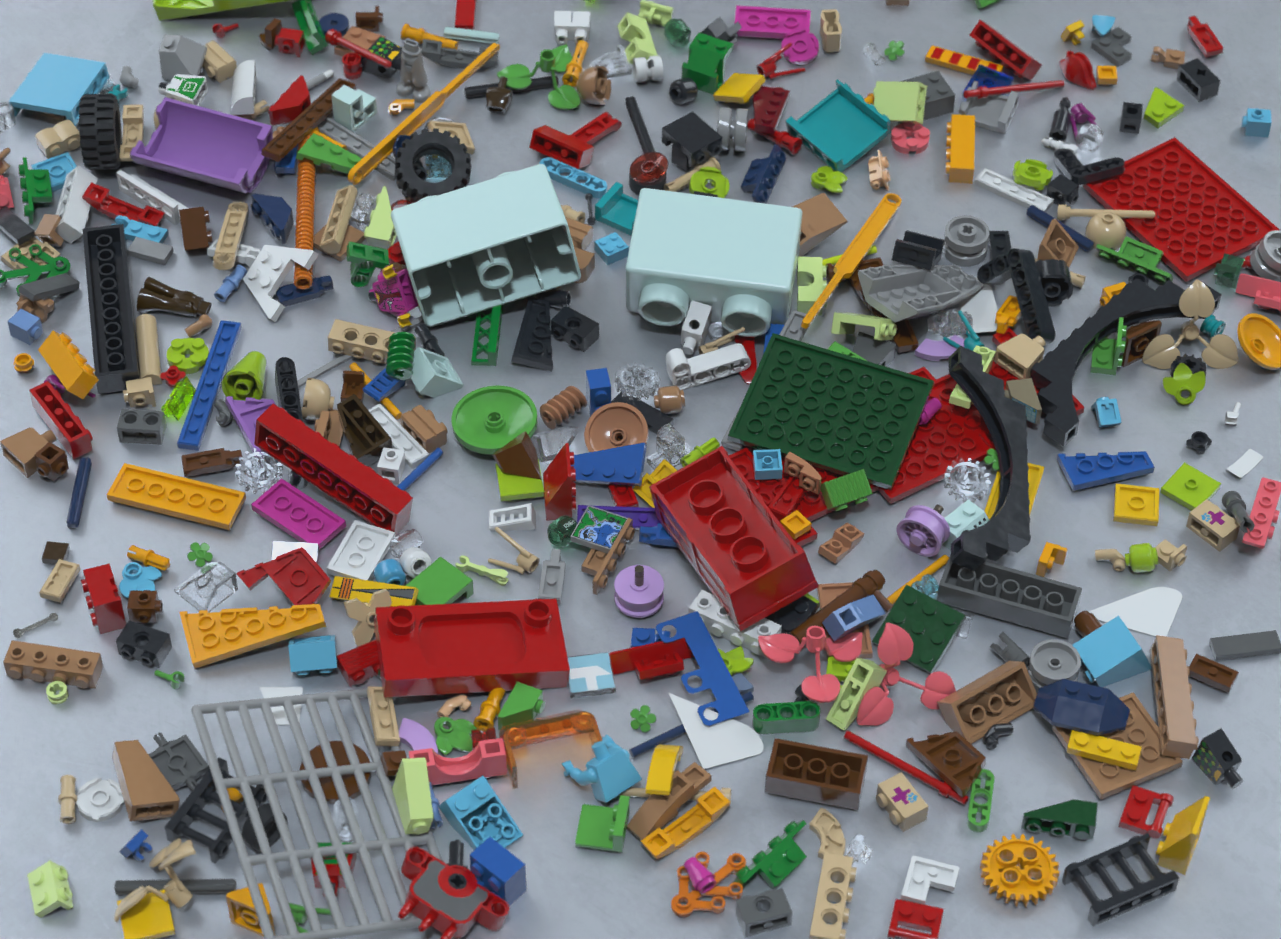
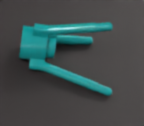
[943,310,985,351]

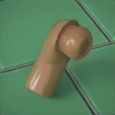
[184,314,212,338]

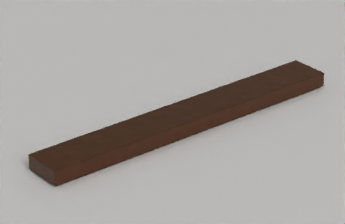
[261,78,356,162]

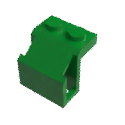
[681,33,733,95]

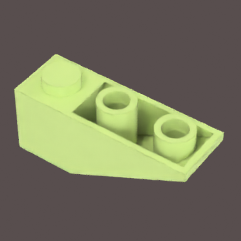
[364,186,397,249]

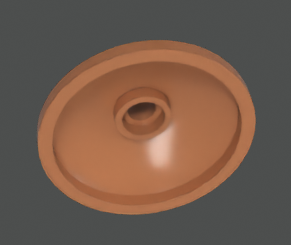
[584,402,649,452]

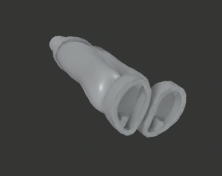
[396,39,430,103]

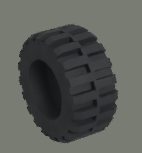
[79,93,122,170]
[395,128,471,203]

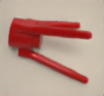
[757,42,806,80]

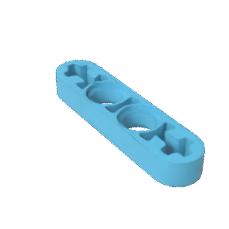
[540,157,607,199]

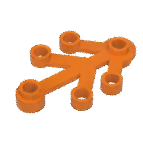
[671,852,746,917]

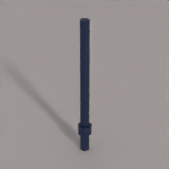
[629,692,754,758]

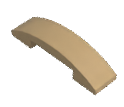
[120,104,144,161]

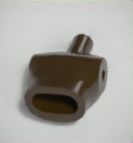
[486,76,513,113]

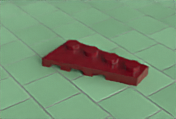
[753,86,790,134]

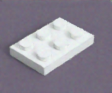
[326,520,395,581]

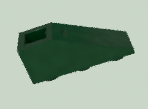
[1021,799,1098,840]

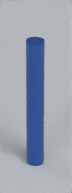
[397,448,443,490]

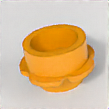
[13,353,34,372]

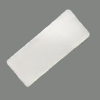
[1227,449,1263,478]

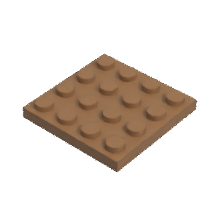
[1052,692,1183,800]

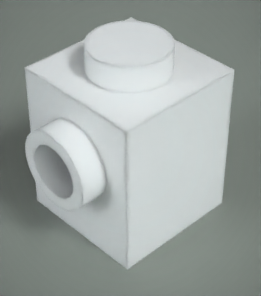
[377,447,406,484]

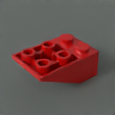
[543,443,576,521]

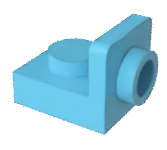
[1091,397,1122,428]

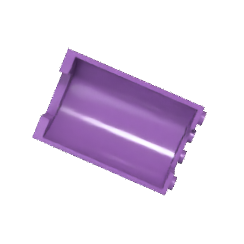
[130,97,273,194]

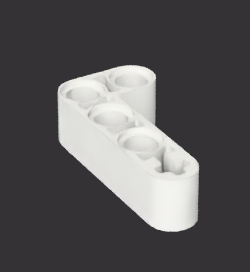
[665,343,751,390]

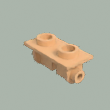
[868,150,891,191]

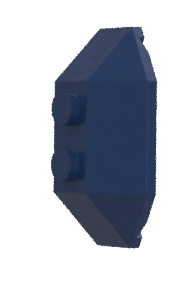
[1033,679,1130,736]

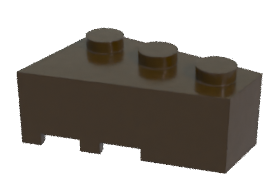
[337,394,393,466]

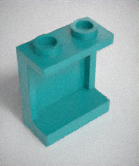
[595,182,638,236]

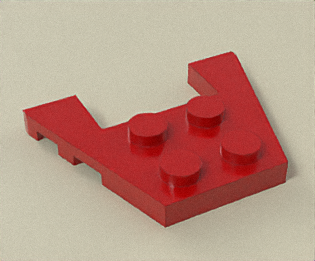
[236,546,331,639]

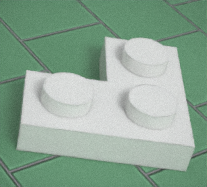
[901,855,960,905]

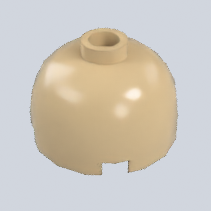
[1085,212,1126,250]
[302,377,335,421]

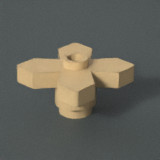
[344,589,392,646]

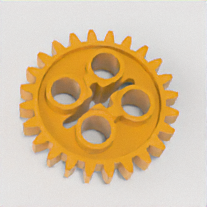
[980,834,1060,906]

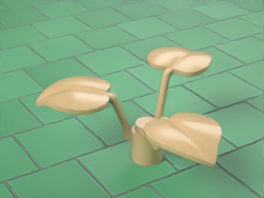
[1142,279,1239,369]
[115,838,196,923]

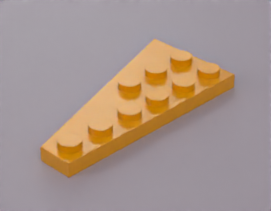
[179,604,326,669]

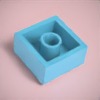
[594,232,629,265]
[753,449,783,480]

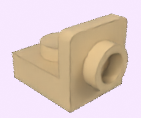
[1156,539,1187,571]

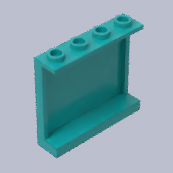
[785,79,892,172]

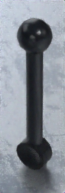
[585,193,595,225]

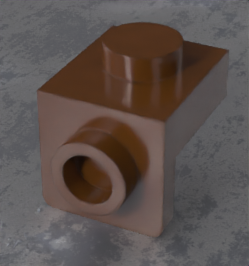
[341,371,365,403]

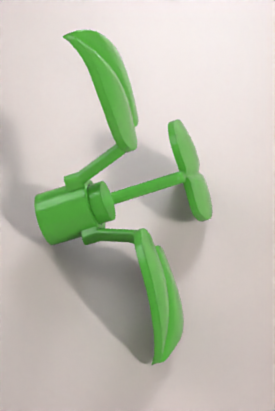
[497,44,580,110]

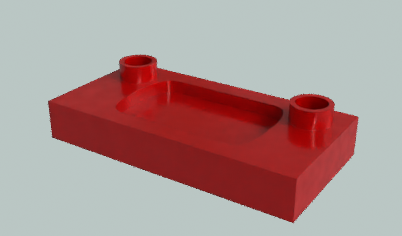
[374,599,570,697]

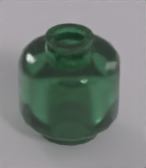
[664,18,692,46]
[547,515,578,548]

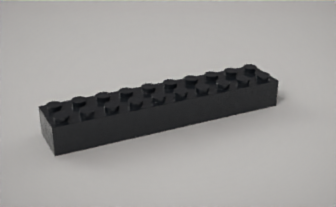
[82,224,140,394]

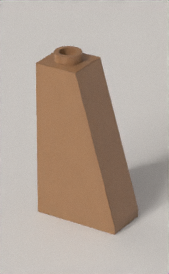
[112,740,180,822]

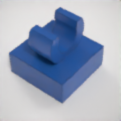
[119,829,152,862]

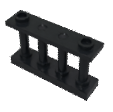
[165,757,267,864]
[1062,833,1179,927]

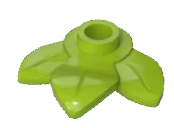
[811,166,848,193]
[1163,363,1206,405]
[718,646,754,675]

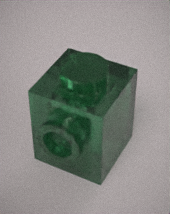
[1214,253,1244,289]

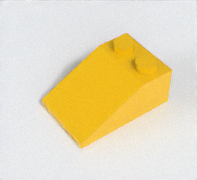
[1156,796,1210,875]

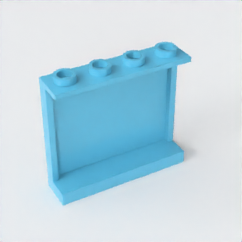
[9,53,110,126]

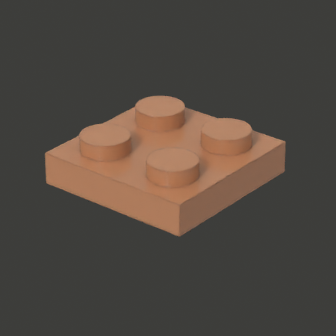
[334,26,386,57]

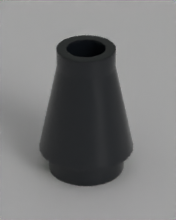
[539,289,571,309]

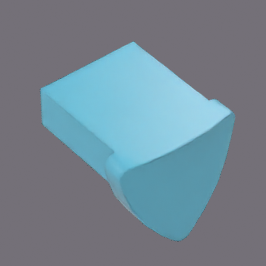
[1091,15,1115,37]

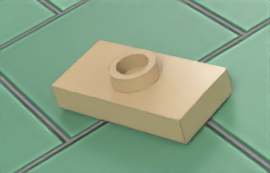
[39,559,81,603]

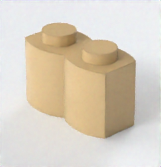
[820,9,842,52]
[35,120,80,159]

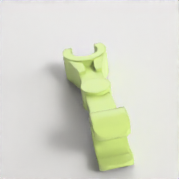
[455,555,509,586]

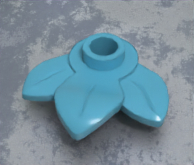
[119,562,162,598]

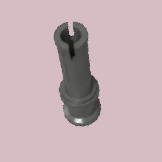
[1222,491,1254,533]

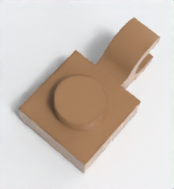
[1151,46,1185,69]

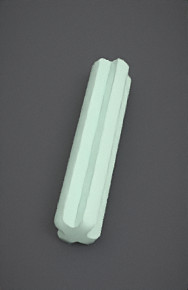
[444,27,499,44]

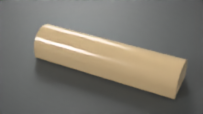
[320,185,358,254]
[135,314,162,385]

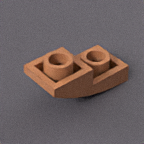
[784,452,822,494]
[818,523,865,564]

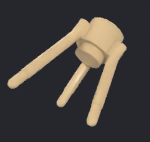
[699,327,745,355]
[488,527,540,575]

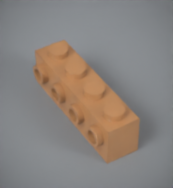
[3,640,103,689]

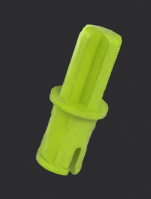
[680,437,720,467]

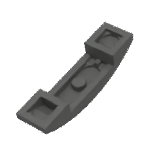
[422,39,498,69]

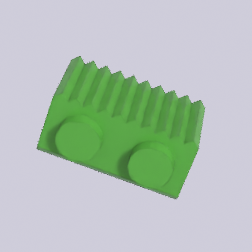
[821,469,873,511]

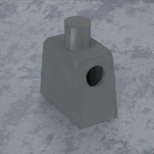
[852,331,896,367]

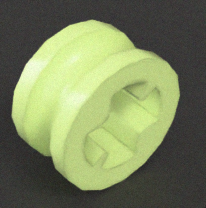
[46,681,69,704]

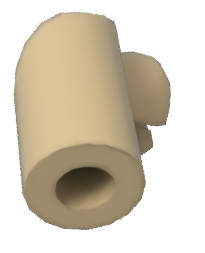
[1095,549,1126,571]

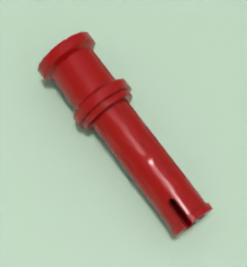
[747,118,802,155]

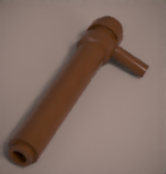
[789,570,893,645]

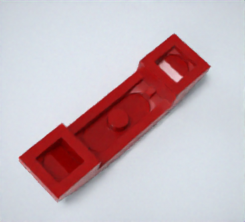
[82,182,165,226]

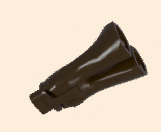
[136,277,212,317]

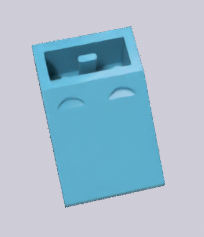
[438,775,523,850]

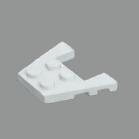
[243,245,319,322]

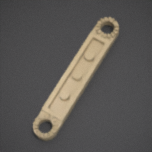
[213,201,249,270]

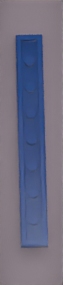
[177,320,242,451]

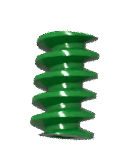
[386,332,416,380]

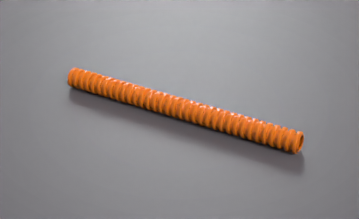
[294,135,315,290]

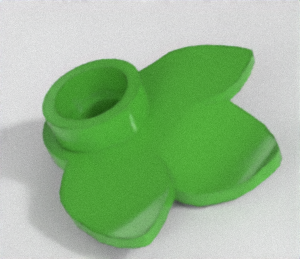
[434,717,477,756]

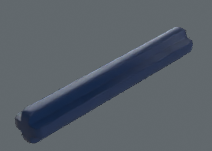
[1026,205,1094,252]
[66,457,92,529]

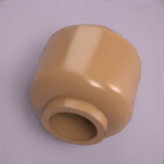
[654,385,685,414]

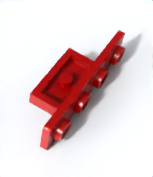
[609,638,694,680]

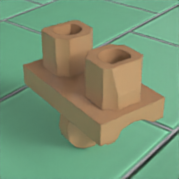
[16,288,54,323]

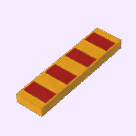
[925,45,1003,82]

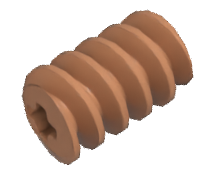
[540,386,587,429]

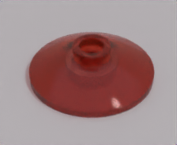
[630,152,668,183]

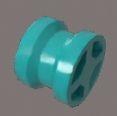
[1200,314,1226,338]

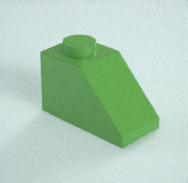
[498,682,545,731]

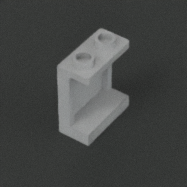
[959,81,1019,134]

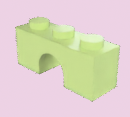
[617,12,657,64]
[797,257,827,316]

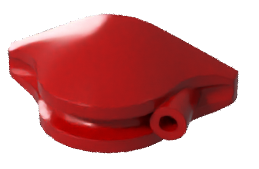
[1059,51,1097,90]

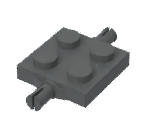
[148,732,210,791]

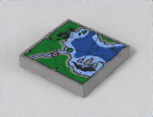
[571,505,628,554]

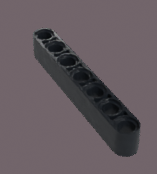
[275,357,309,489]

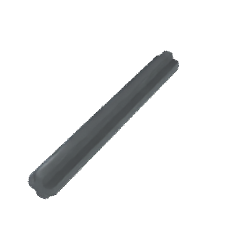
[114,879,236,895]

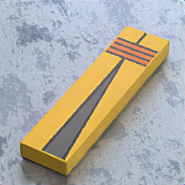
[329,576,419,607]

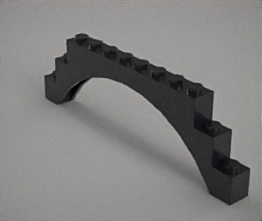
[1030,278,1221,447]
[949,346,1031,571]

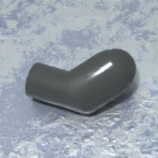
[214,399,233,426]

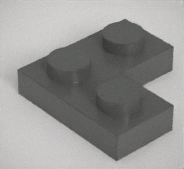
[1091,27,1132,67]

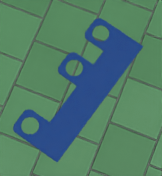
[656,611,750,726]

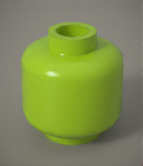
[1125,543,1159,573]

